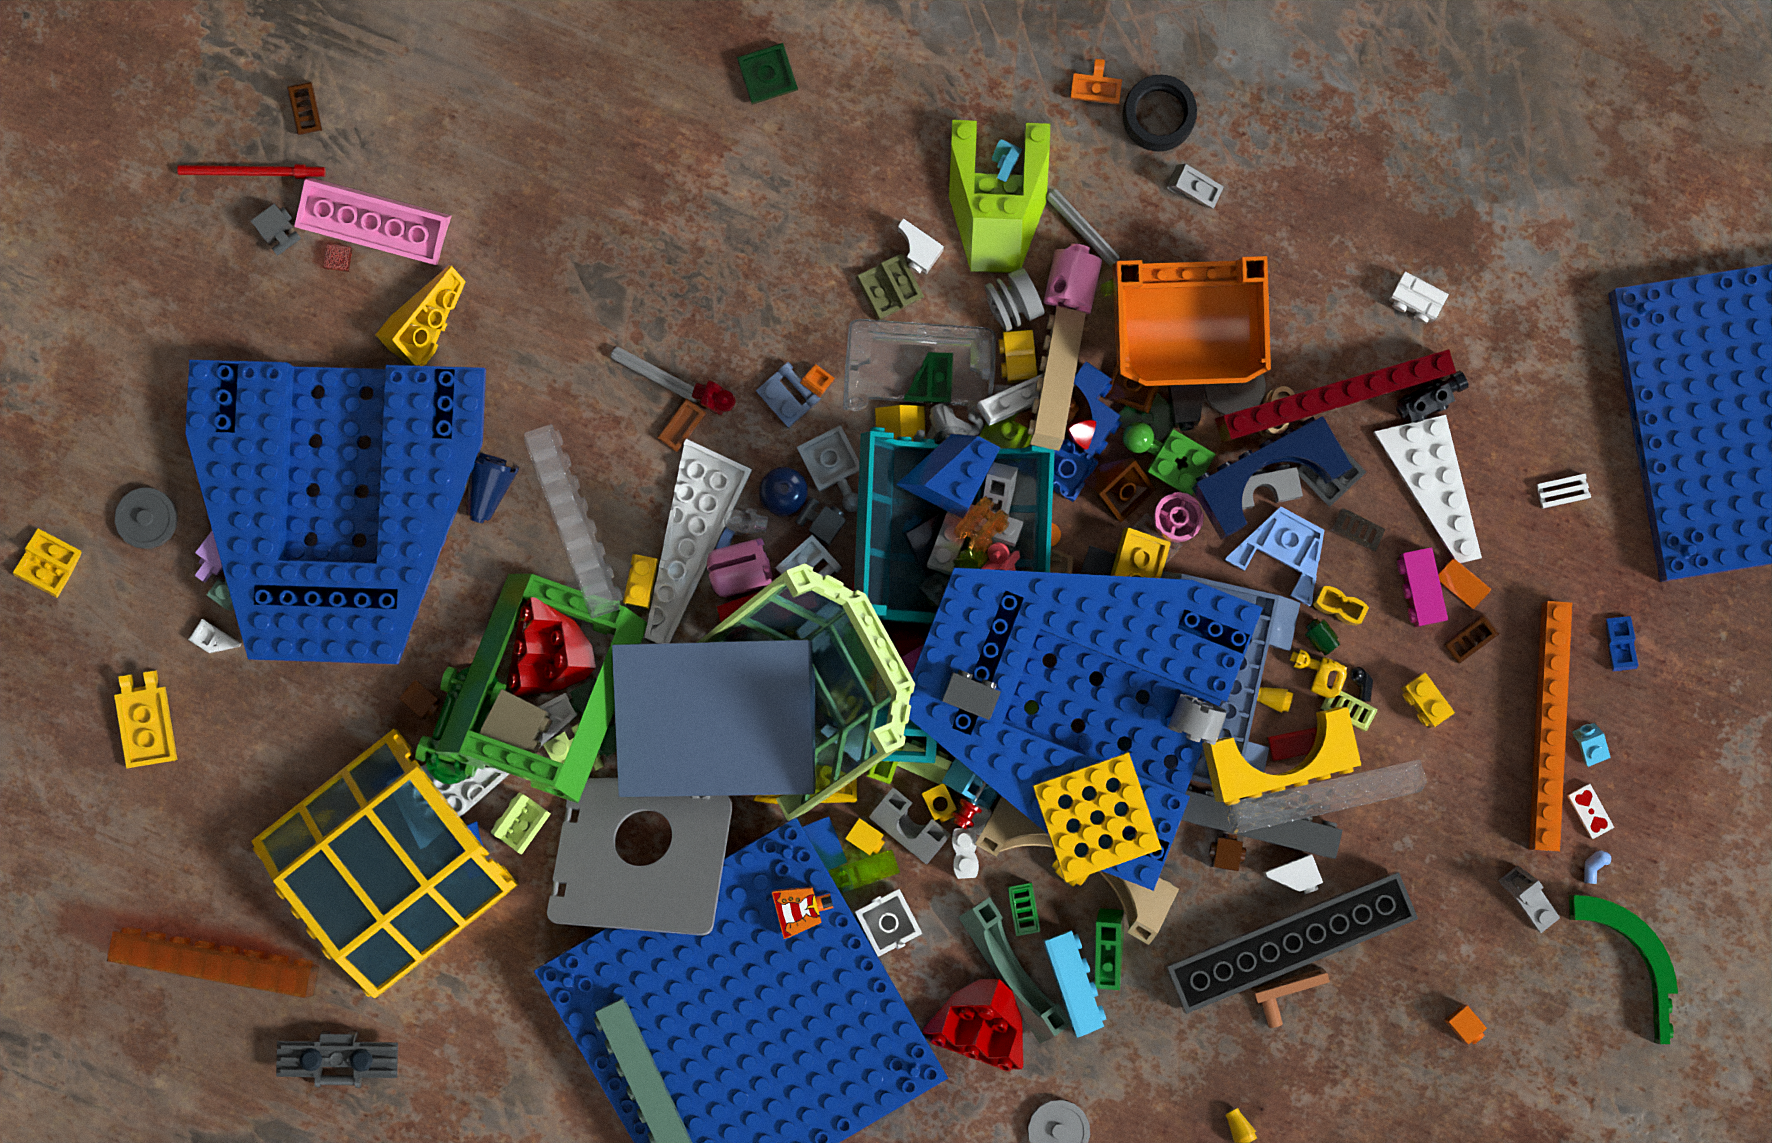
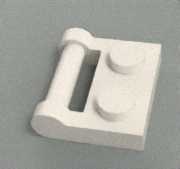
[775,535,842,576]

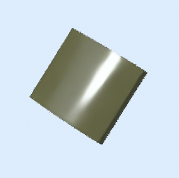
[855,254,924,321]

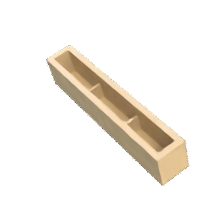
[1028,306,1086,451]

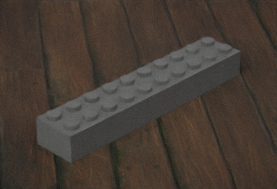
[1165,872,1418,1014]

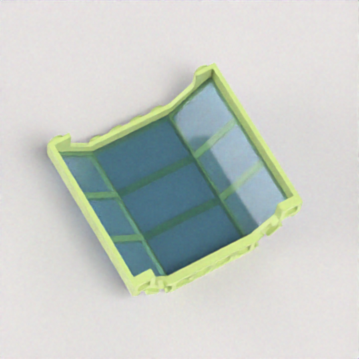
[696,563,915,821]

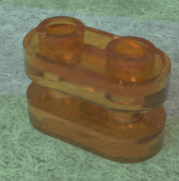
[953,496,1010,553]

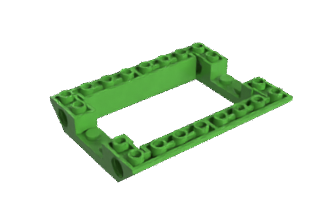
[436,574,647,803]

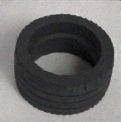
[1122,74,1197,152]

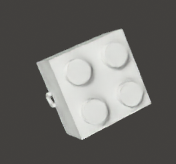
[855,889,922,957]

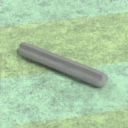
[1047,189,1120,266]
[610,347,697,402]

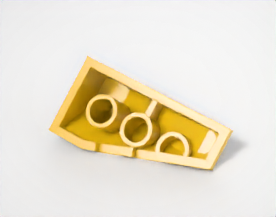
[375,265,465,366]

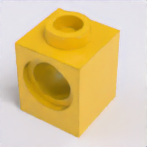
[922,783,957,823]
[845,818,885,855]

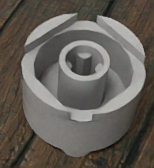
[1168,694,1227,745]

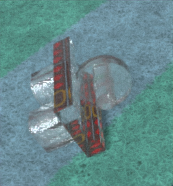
[724,508,768,536]

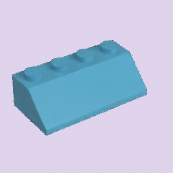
[1042,930,1106,1038]

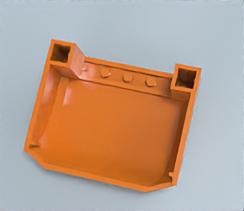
[1113,256,1271,386]

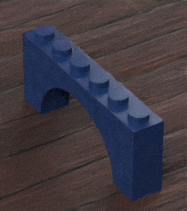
[1192,416,1353,540]

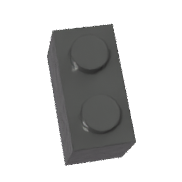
[940,670,1001,720]

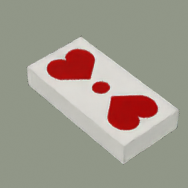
[1567,784,1614,839]

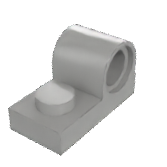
[1167,164,1224,209]

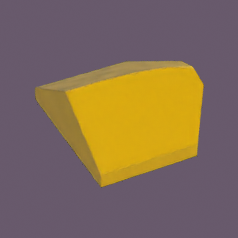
[875,405,926,442]

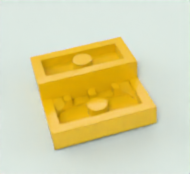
[13,528,82,598]

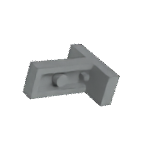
[1498,865,1560,933]

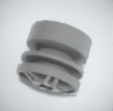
[984,267,1044,332]

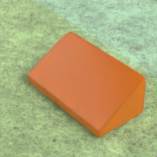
[1438,558,1491,609]

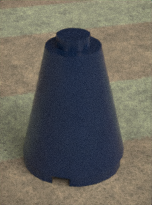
[466,453,519,523]

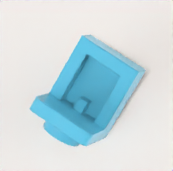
[1572,723,1611,767]

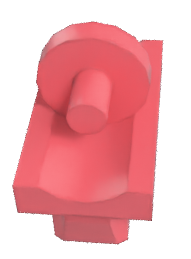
[981,542,1020,571]

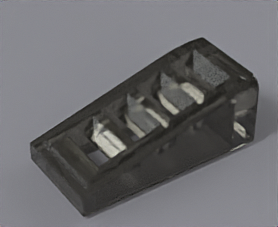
[1330,508,1386,552]

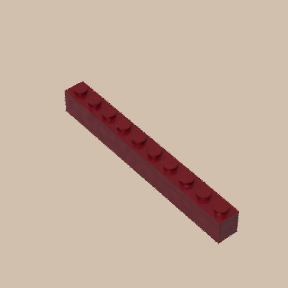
[1215,349,1456,442]

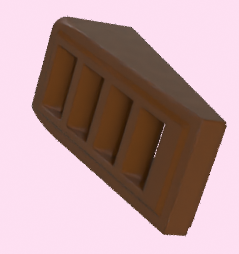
[287,82,322,135]
[1444,613,1499,664]

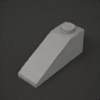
[976,462,1018,544]

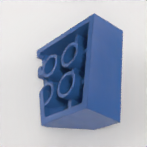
[897,434,1001,519]

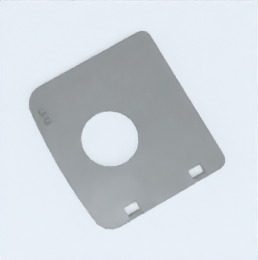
[547,778,732,935]

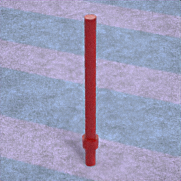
[177,164,326,179]

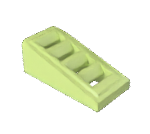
[1320,687,1378,732]

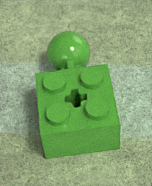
[1123,422,1216,495]

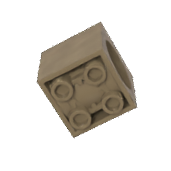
[479,689,553,754]

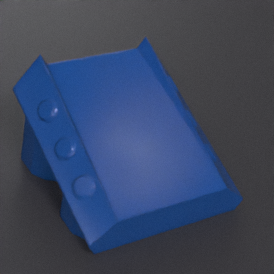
[1029,439,1098,502]

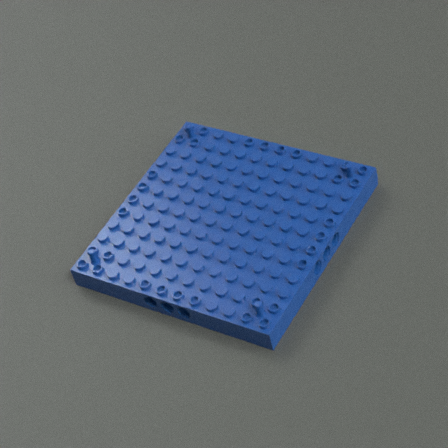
[1608,264,1772,582]
[534,817,948,1143]

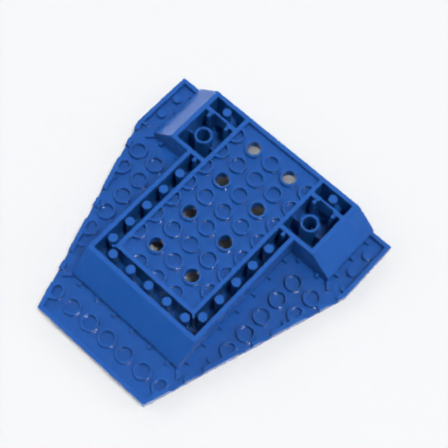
[185,360,486,665]
[909,568,1263,891]

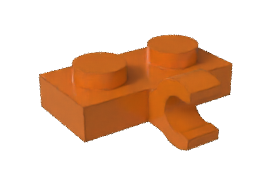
[1070,59,1122,105]

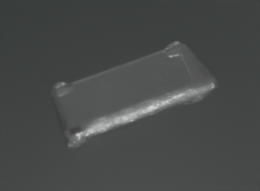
[843,319,996,419]

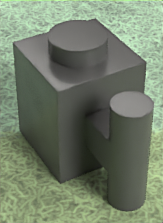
[251,203,301,256]
[795,497,846,546]

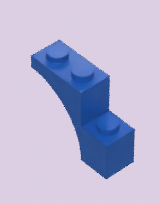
[1074,361,1122,456]

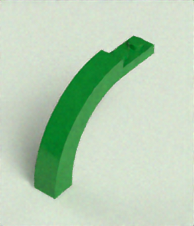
[1569,895,1678,1045]

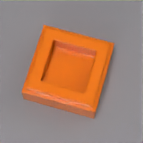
[800,364,835,398]

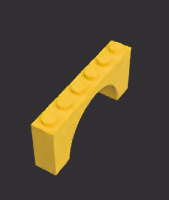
[1202,707,1361,806]

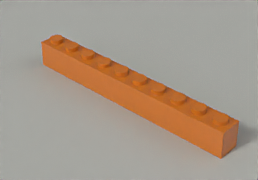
[1529,601,1572,851]

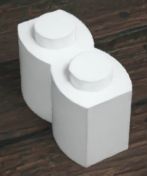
[952,828,979,879]

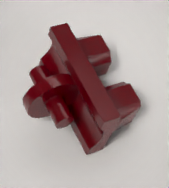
[692,380,736,416]

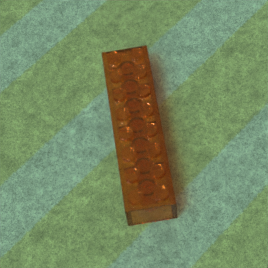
[107,926,320,998]

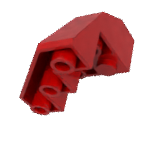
[507,597,596,697]
[922,979,1023,1071]

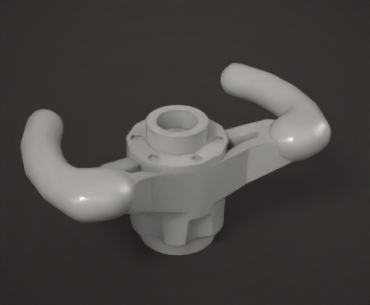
[913,403,983,444]

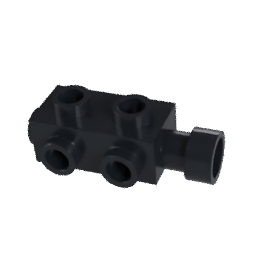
[1395,370,1469,423]

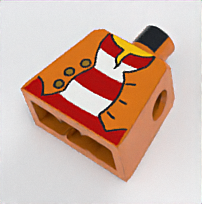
[772,887,834,939]

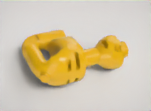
[1290,649,1347,698]

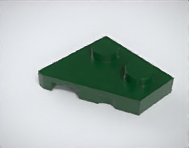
[904,352,954,403]

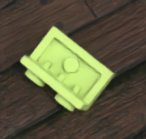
[897,740,952,784]
[491,792,551,854]

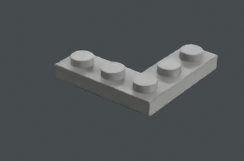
[927,504,1023,575]

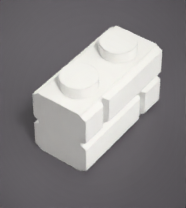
[1389,272,1449,324]

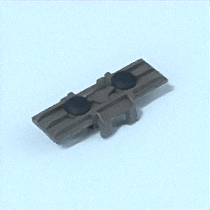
[276,1031,398,1088]

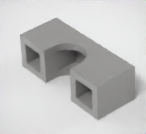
[1242,464,1303,510]
[869,787,951,865]

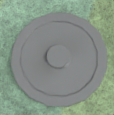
[1027,1100,1090,1143]

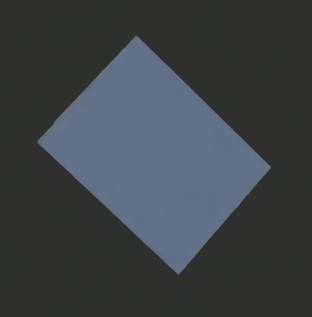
[612,640,815,797]

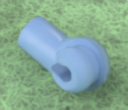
[1584,850,1611,884]

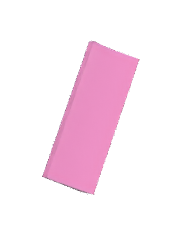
[294,178,452,265]

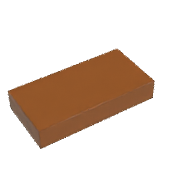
[657,398,706,453]

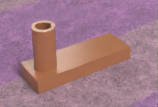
[1251,968,1330,1028]

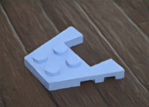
[1224,507,1324,607]

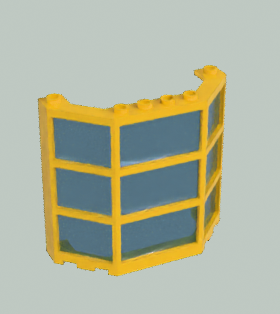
[251,729,519,998]

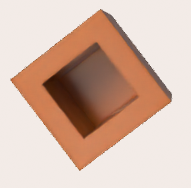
[1444,1004,1487,1045]

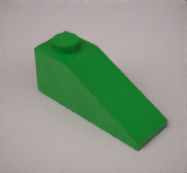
[1095,908,1124,990]

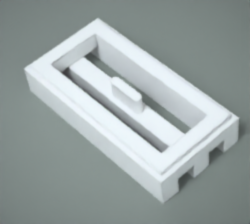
[1536,474,1591,509]

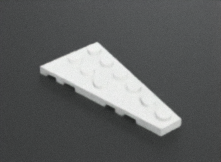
[1373,415,1482,563]

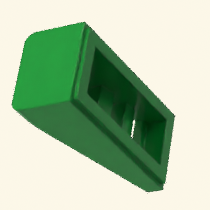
[1007,883,1041,936]

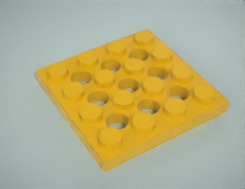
[1032,752,1162,882]

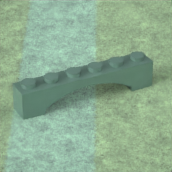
[958,897,1071,1044]

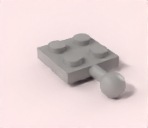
[797,425,859,512]

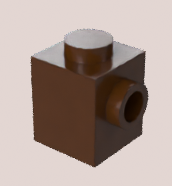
[1209,833,1246,871]

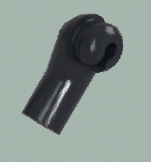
[1349,667,1373,702]

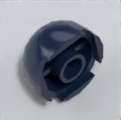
[759,467,808,517]

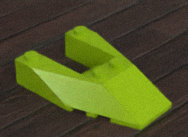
[949,120,1050,273]

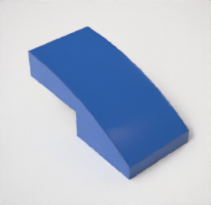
[1606,616,1639,672]

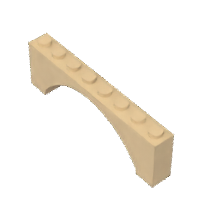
[975,796,1179,945]

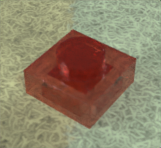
[323,244,352,272]

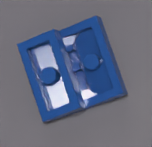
[803,816,847,870]

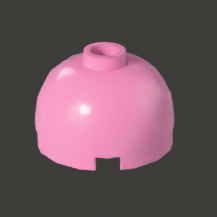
[1153,492,1204,543]

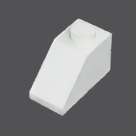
[1263,854,1323,894]

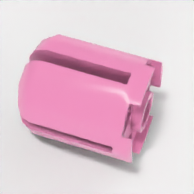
[706,538,773,598]

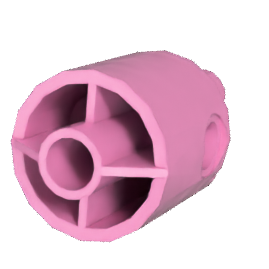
[1043,244,1102,314]

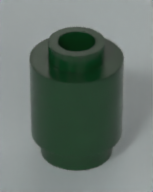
[1305,618,1340,656]

